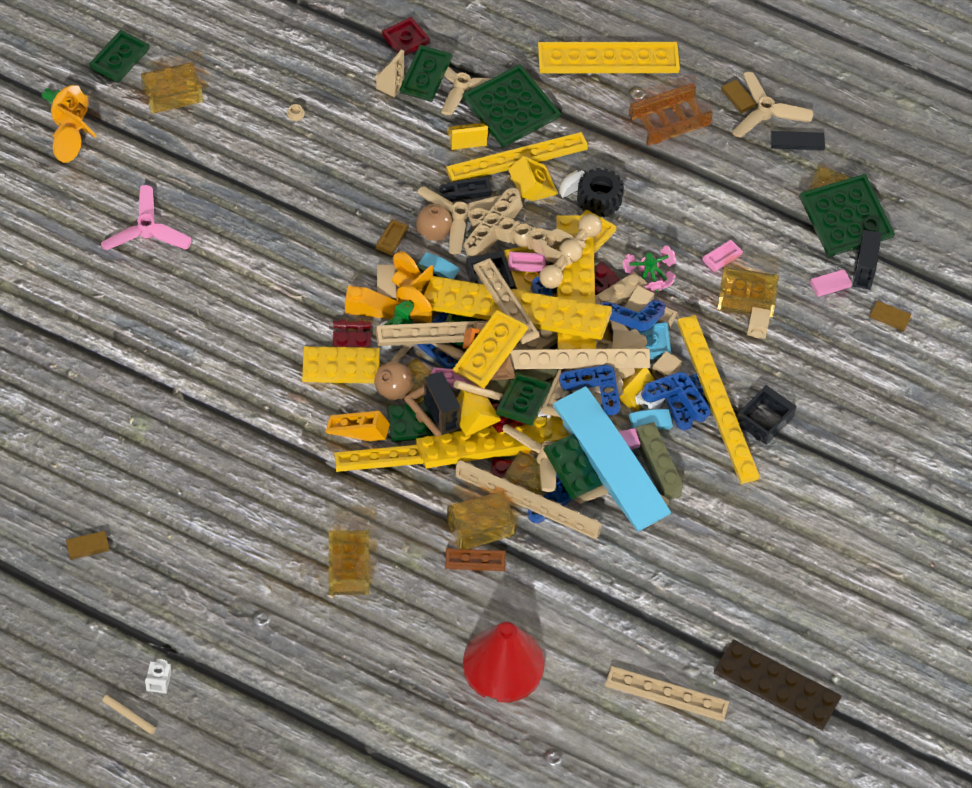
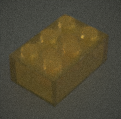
[141,62,203,114]
[717,267,779,318]
[447,491,517,549]
[329,530,369,595]

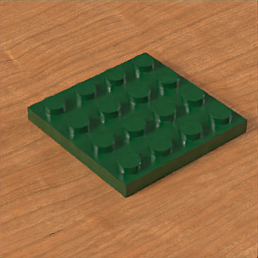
[462,64,561,148]
[799,173,895,258]

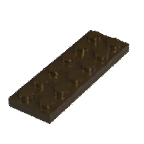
[714,639,842,731]

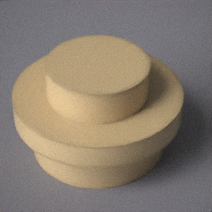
[287,104,305,121]

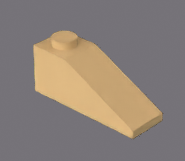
[375,49,404,97]

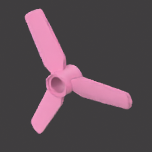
[101,185,192,250]

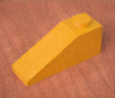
[345,285,399,320]
[325,411,390,441]

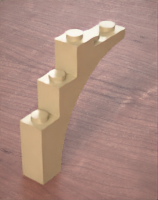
[571,320,648,405]

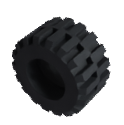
[577,168,624,217]

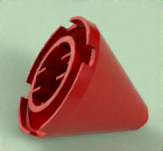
[463,622,545,703]

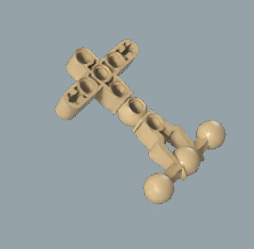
[464,188,602,288]

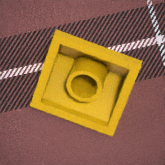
[447,123,488,150]
[619,368,655,412]
[456,390,501,437]

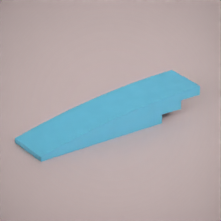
[553,386,671,532]

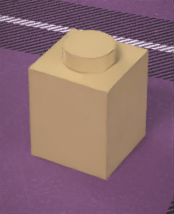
[747,307,771,339]
[651,351,682,380]

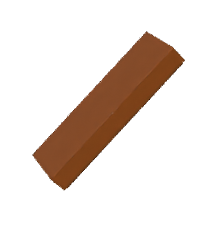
[445,548,506,572]

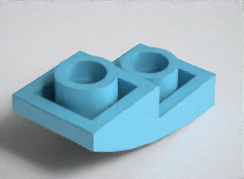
[417,252,460,279]
[629,409,673,430]

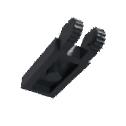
[439,177,492,202]

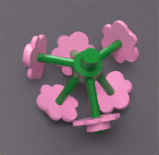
[623,245,676,292]

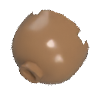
[416,204,453,241]
[374,362,414,401]

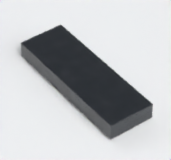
[770,131,825,151]

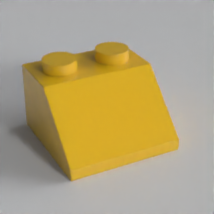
[508,156,558,201]

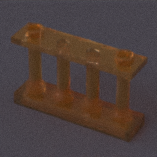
[629,83,713,146]

